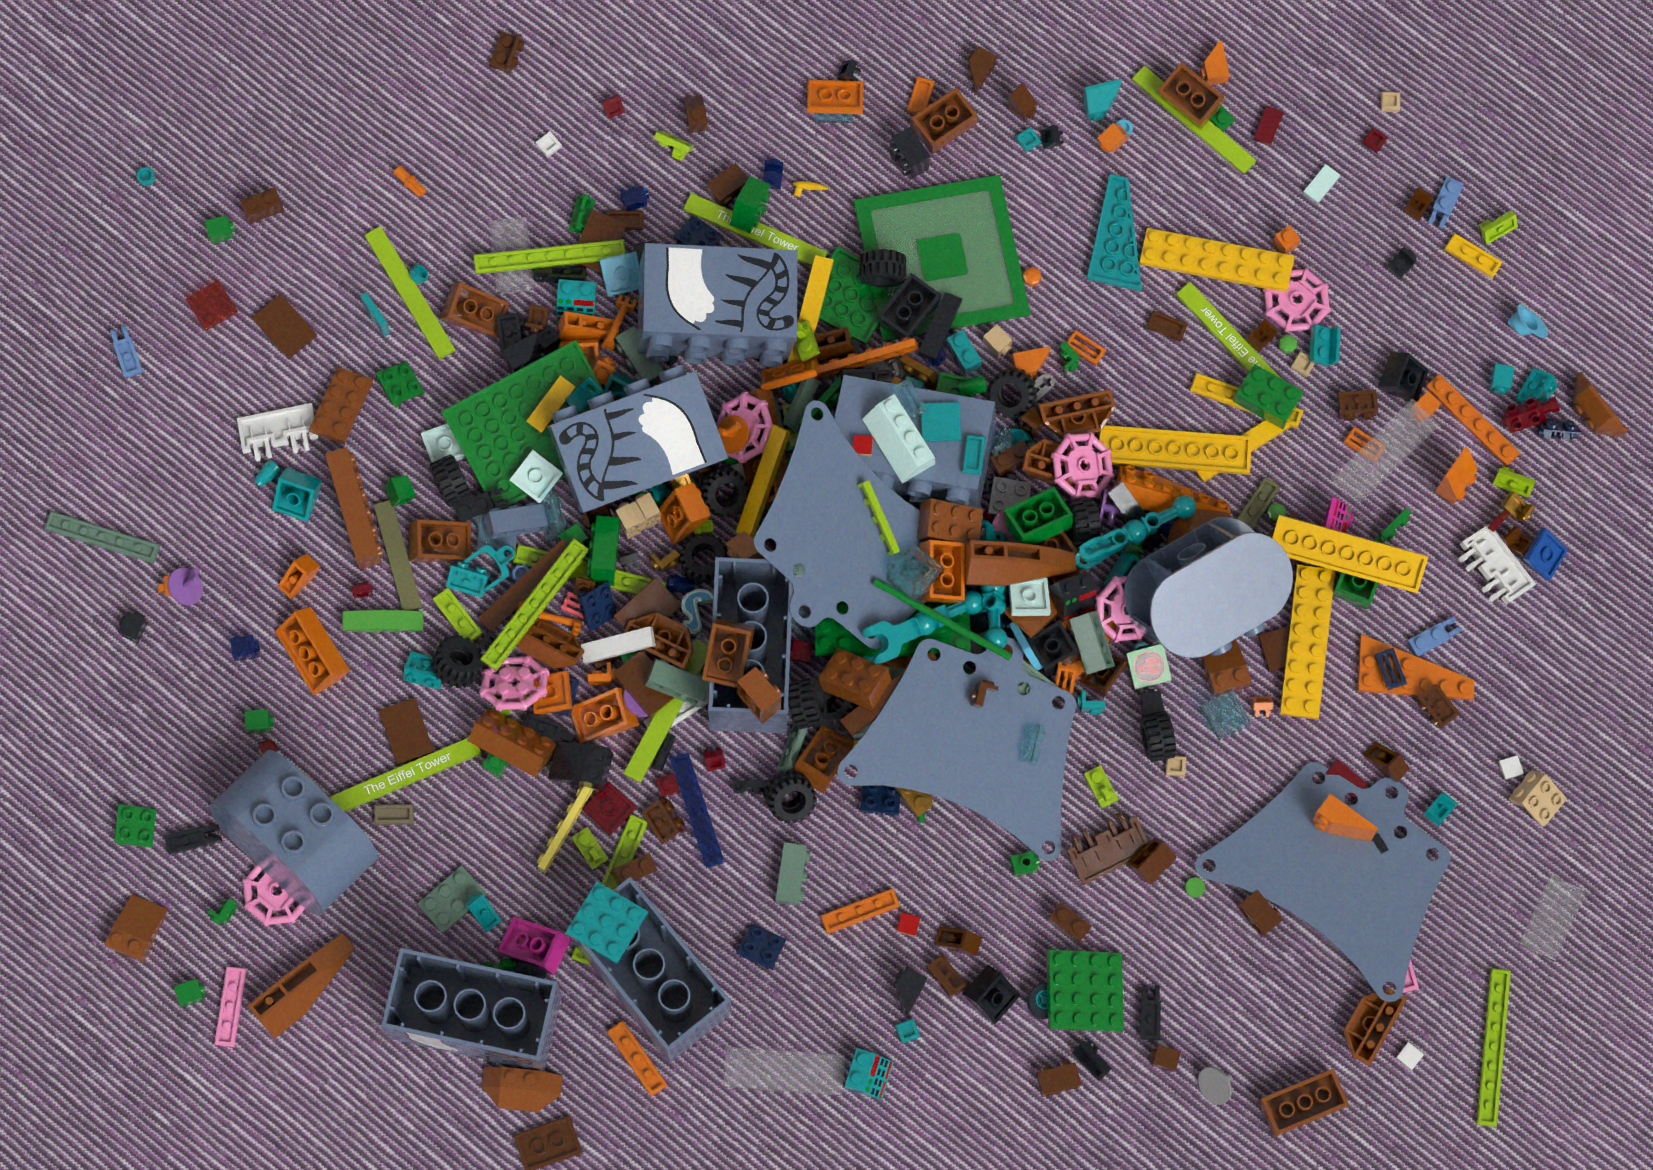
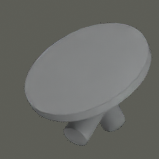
[1198,1067,1232,1105]

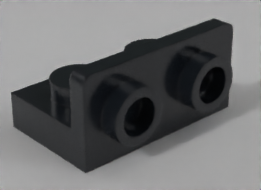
[496,312,527,354]

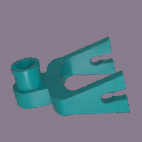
[464,545,516,592]

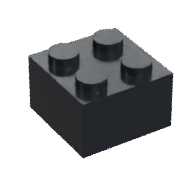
[889,126,930,180]
[1026,620,1080,678]

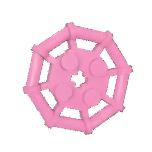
[1263,268,1331,333]
[716,392,774,463]
[1051,431,1115,499]
[1095,576,1144,643]
[479,655,550,711]
[242,865,305,926]

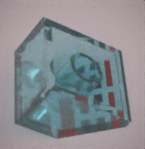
[886,545,943,601]

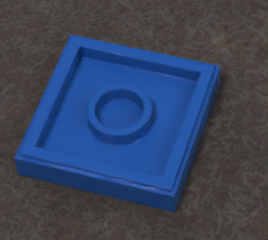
[1523,527,1568,581]

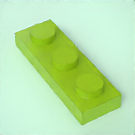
[433,588,482,642]

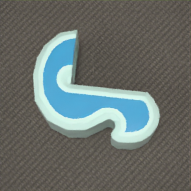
[681,589,714,637]

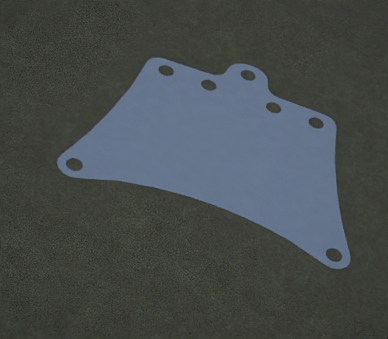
[754,400,926,649]
[837,637,1076,861]
[1195,762,1451,1002]

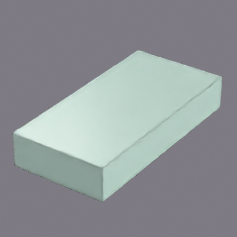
[1303,164,1341,205]

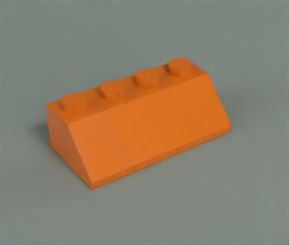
[275,607,350,696]

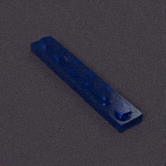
[670,753,725,869]

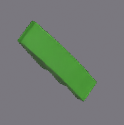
[342,610,423,633]

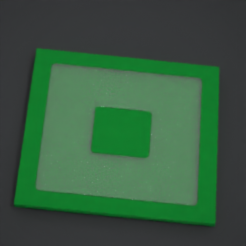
[854,175,1031,342]

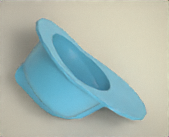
[1508,304,1548,338]

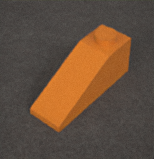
[558,311,619,340]

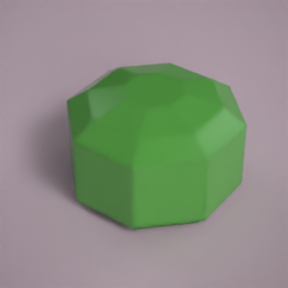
[1279,335,1297,354]
[1267,503,1286,523]

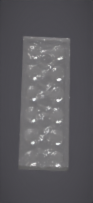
[1331,398,1439,506]
[723,1047,845,1096]

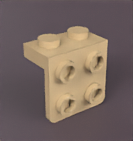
[1509,770,1566,826]

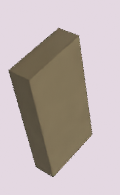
[374,804,414,825]

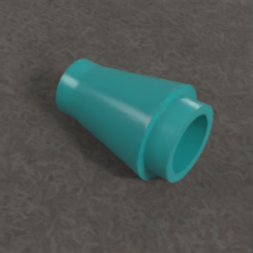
[253,459,282,487]

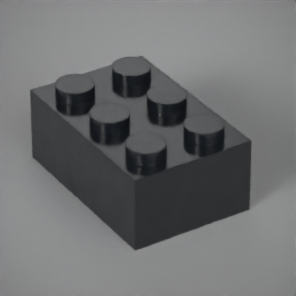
[876,273,942,340]

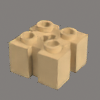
[616,493,661,539]

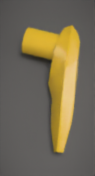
[793,181,828,197]

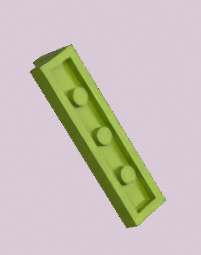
[857,480,900,556]

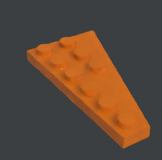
[1358,634,1475,701]

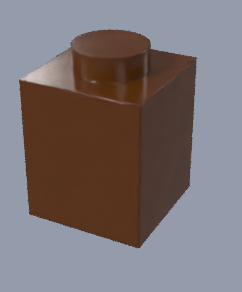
[1149,1045,1181,1073]

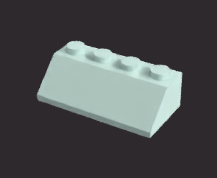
[862,394,935,483]

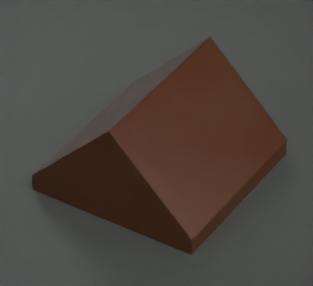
[1079,655,1128,699]

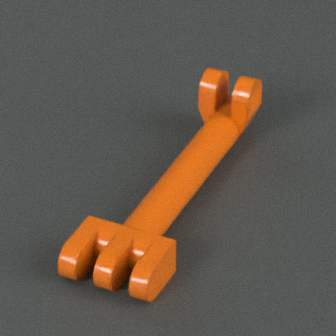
[601,294,638,351]
[517,601,582,636]

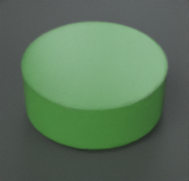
[1185,877,1205,898]

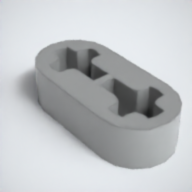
[1034,374,1055,404]

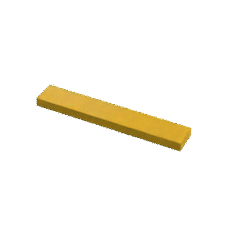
[788,255,834,363]
[1190,373,1304,429]
[1195,420,1290,483]
[736,425,791,539]

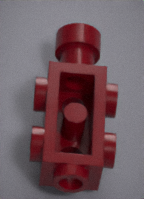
[1501,397,1560,433]

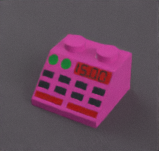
[1323,498,1354,533]

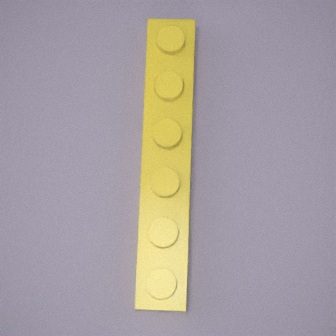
[537,786,594,874]

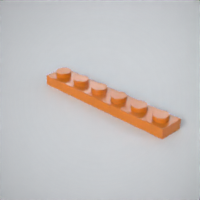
[814,337,919,380]
[1425,374,1520,467]

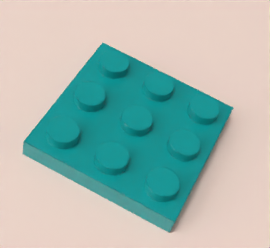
[565,881,649,964]

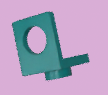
[565,377,603,413]

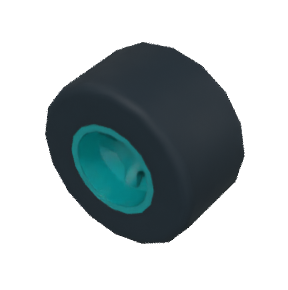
[1027,982,1048,1020]

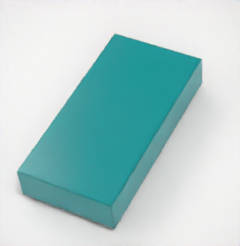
[962,435,986,476]

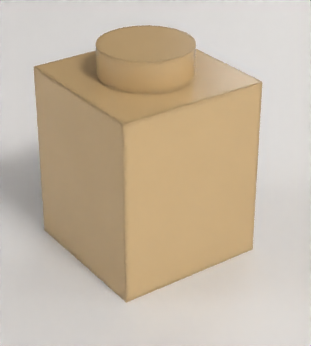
[982,325,1012,358]

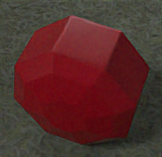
[258,739,278,756]

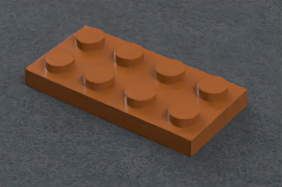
[309,367,373,445]

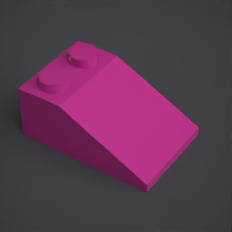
[497,916,570,975]

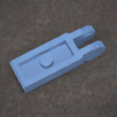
[1428,176,1464,229]
[110,325,143,379]
[1407,616,1463,657]

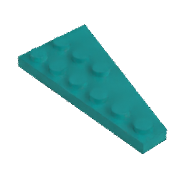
[1087,174,1142,292]

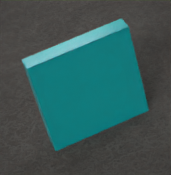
[360,292,390,337]
[921,402,961,442]

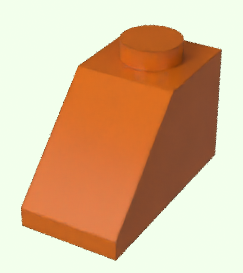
[1200,41,1230,85]
[1012,346,1050,379]
[277,554,321,599]

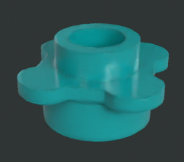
[649,483,671,502]

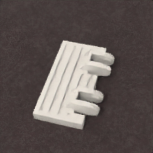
[237,403,319,461]
[1458,524,1536,605]

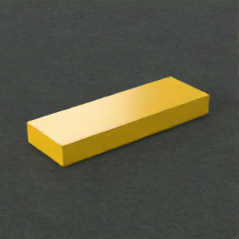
[1444,233,1503,279]
[526,375,575,433]

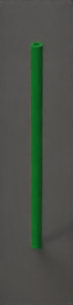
[873,578,1013,661]

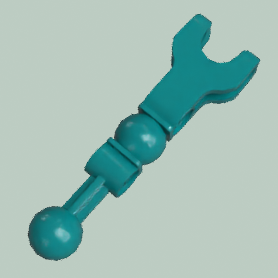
[1075,495,1196,570]
[980,520,1008,648]
[861,590,983,665]

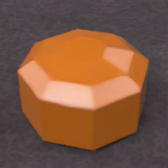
[1023,267,1042,287]

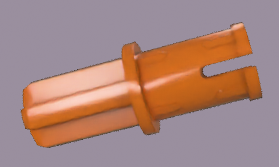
[393,165,426,197]

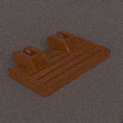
[1066,812,1149,885]

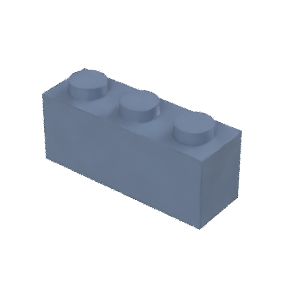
[484,503,548,539]

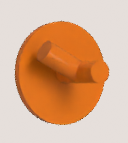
[717,415,749,454]

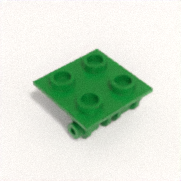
[375,361,425,408]
[114,804,156,848]

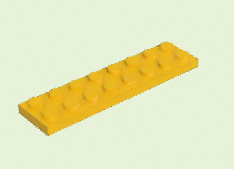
[1139,228,1295,293]
[1098,425,1252,475]
[1272,514,1428,593]
[1279,565,1335,720]

